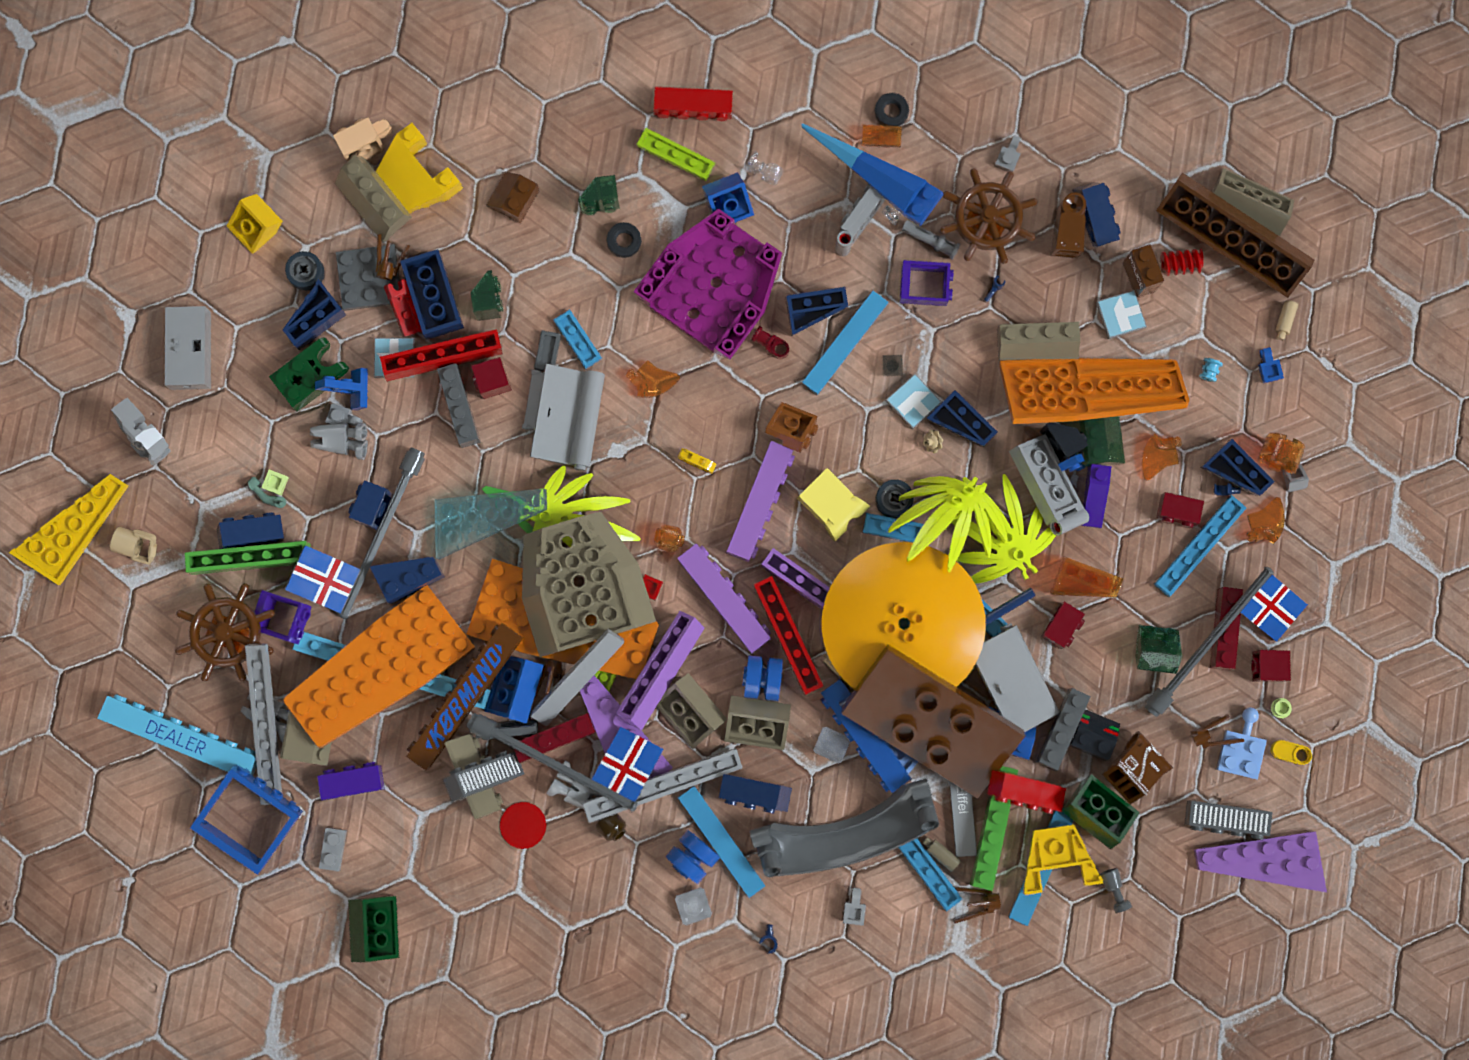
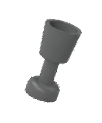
[1099,868,1132,913]

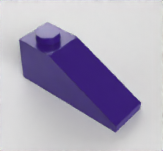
[1081,464,1112,528]

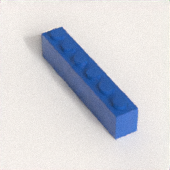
[820,679,912,794]

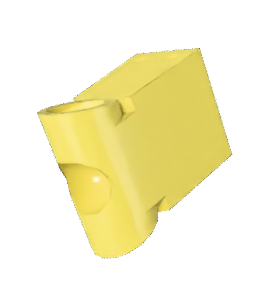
[797,468,870,542]

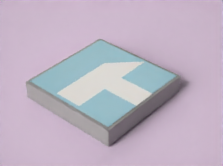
[1096,290,1147,340]
[374,338,415,378]
[886,374,942,430]

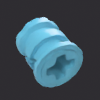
[1199,358,1223,382]

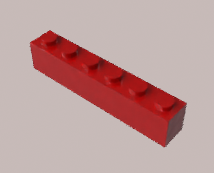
[380,329,503,382]
[753,576,823,696]

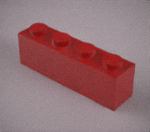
[654,87,733,121]
[987,770,1066,814]

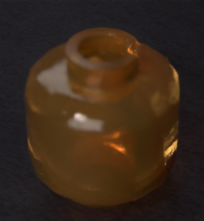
[654,524,685,552]

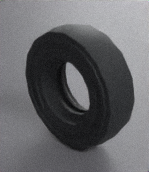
[874,93,909,128]
[606,222,642,258]

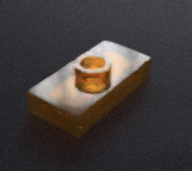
[862,125,902,148]

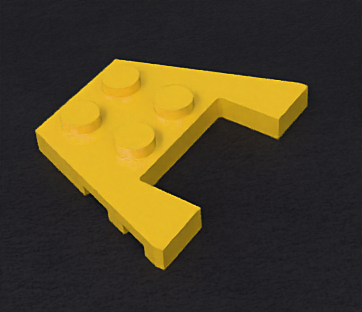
[1023,824,1103,895]

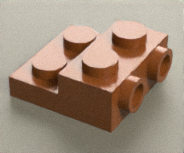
[765,402,819,453]

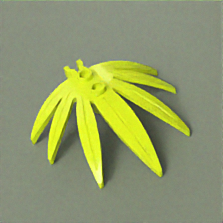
[520,466,641,547]
[951,474,1056,584]
[888,476,1008,572]

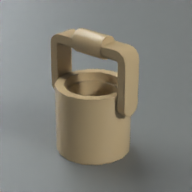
[110,527,157,564]

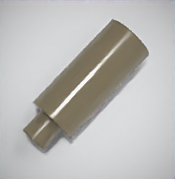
[923,837,961,872]

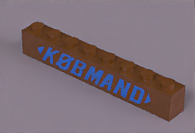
[406,623,523,771]

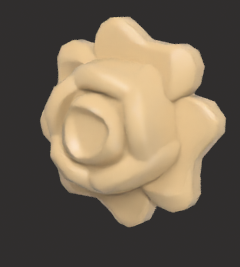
[923,429,943,453]

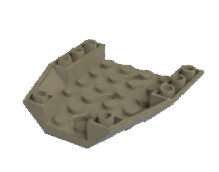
[522,511,656,657]

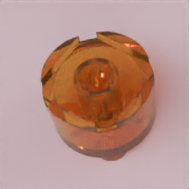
[1258,433,1305,474]

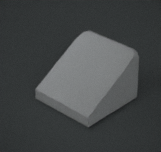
[1282,464,1309,492]

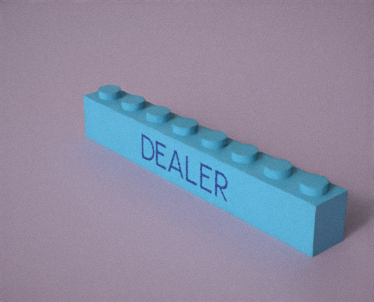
[97,694,257,776]

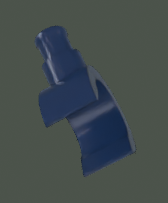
[1214,483,1241,496]
[759,924,778,954]

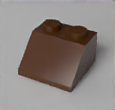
[486,171,540,224]

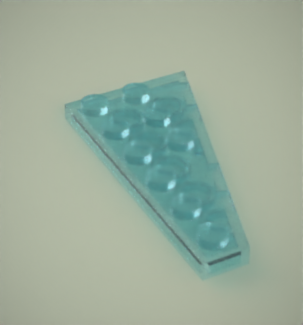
[435,489,547,560]

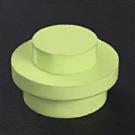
[1271,698,1292,718]

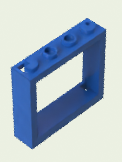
[190,765,303,875]

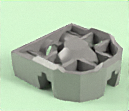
[111,398,171,466]

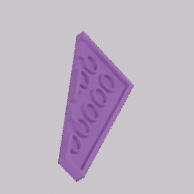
[580,675,673,779]
[1194,831,1327,893]

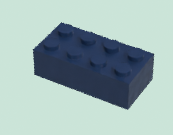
[400,249,464,340]

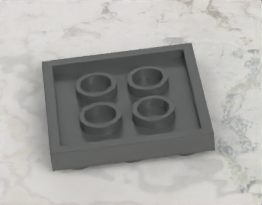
[336,244,400,311]

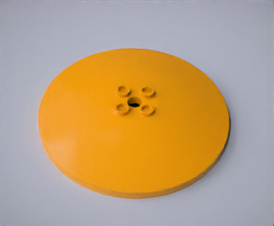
[822,542,986,689]

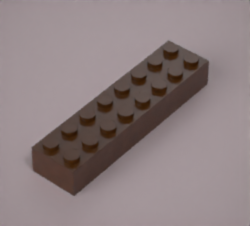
[1156,172,1315,298]

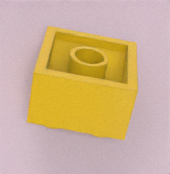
[226,194,283,254]

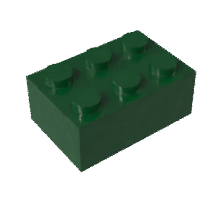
[1062,774,1140,850]

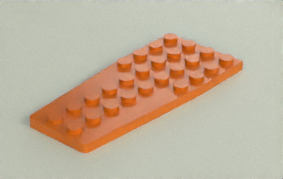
[999,358,1190,424]
[466,559,659,680]
[284,585,475,748]

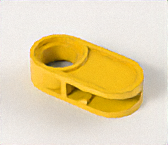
[677,448,717,474]
[1270,740,1312,765]

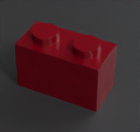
[1156,492,1204,528]
[1041,601,1085,649]

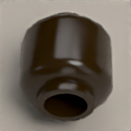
[596,813,626,841]

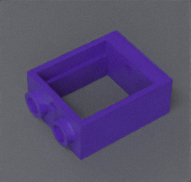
[900,260,954,306]
[249,590,312,645]

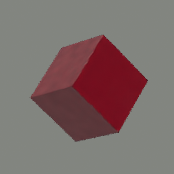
[472,357,512,399]
[1251,650,1291,682]

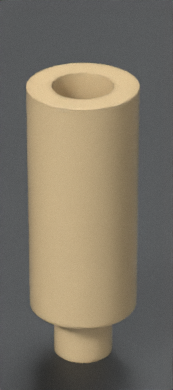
[1275,300,1298,341]

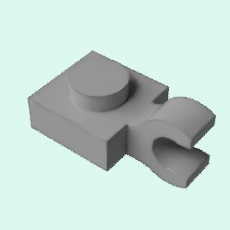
[994,135,1021,172]
[325,404,363,426]
[843,888,866,926]

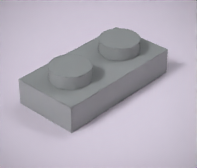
[319,828,347,871]

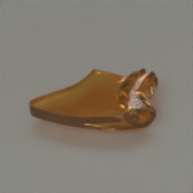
[626,360,680,398]
[1142,434,1182,481]
[1246,497,1285,544]

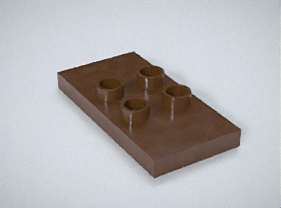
[842,644,1025,798]

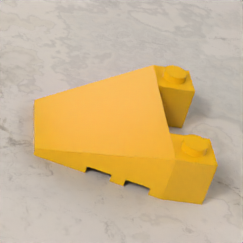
[376,123,463,214]

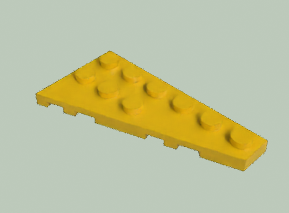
[9,474,129,585]

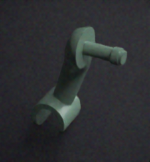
[247,477,286,508]

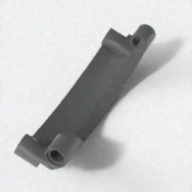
[750,778,939,877]

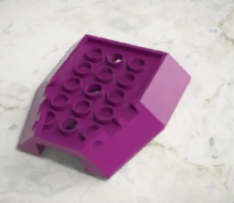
[633,209,783,360]

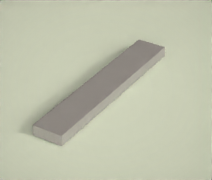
[530,629,624,726]

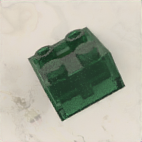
[578,175,620,215]
[471,270,504,321]
[1135,625,1182,674]

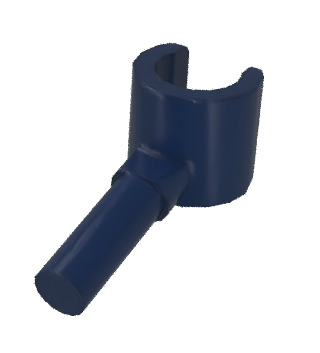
[984,276,1006,303]

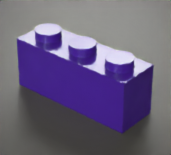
[317,762,385,800]

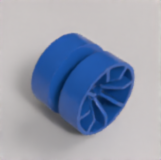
[742,655,783,701]
[665,830,720,884]

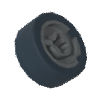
[285,251,325,291]
[875,479,914,518]

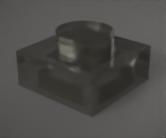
[882,355,903,376]

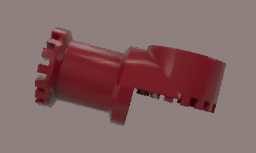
[751,326,789,359]

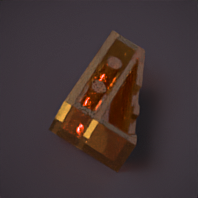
[1050,556,1124,597]

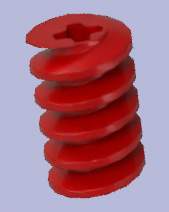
[1160,249,1204,276]

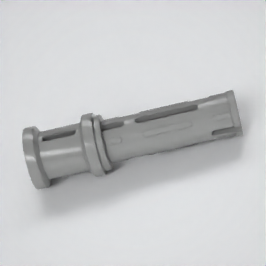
[902,219,961,260]

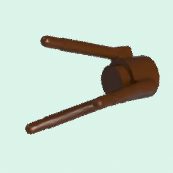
[375,234,410,280]
[534,660,566,710]
[1190,714,1244,749]
[954,887,1001,924]

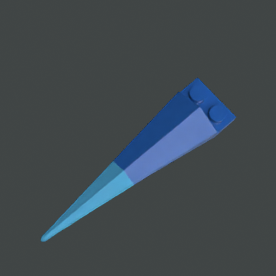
[801,123,943,226]

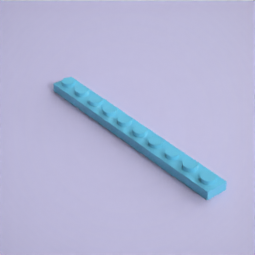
[292,632,491,709]

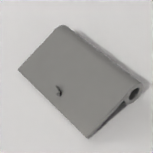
[530,364,605,471]
[975,623,1059,732]

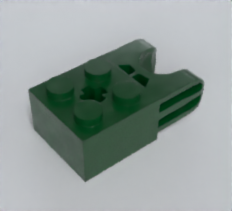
[269,338,349,412]

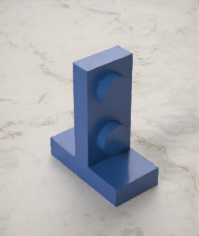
[315,368,368,411]

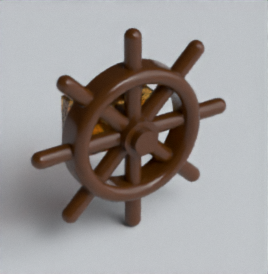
[940,168,1038,264]
[175,583,275,682]

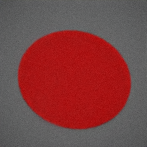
[500,802,546,849]

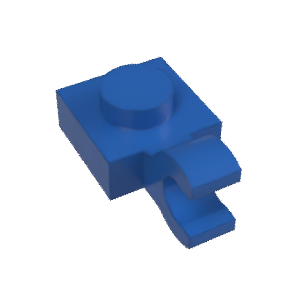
[1258,347,1284,384]
[1058,454,1086,472]

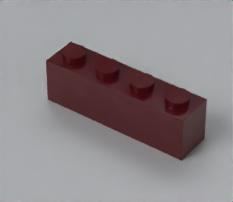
[1210,587,1243,671]
[514,713,596,763]

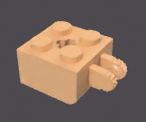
[333,118,392,162]

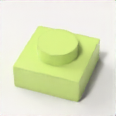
[261,470,289,496]

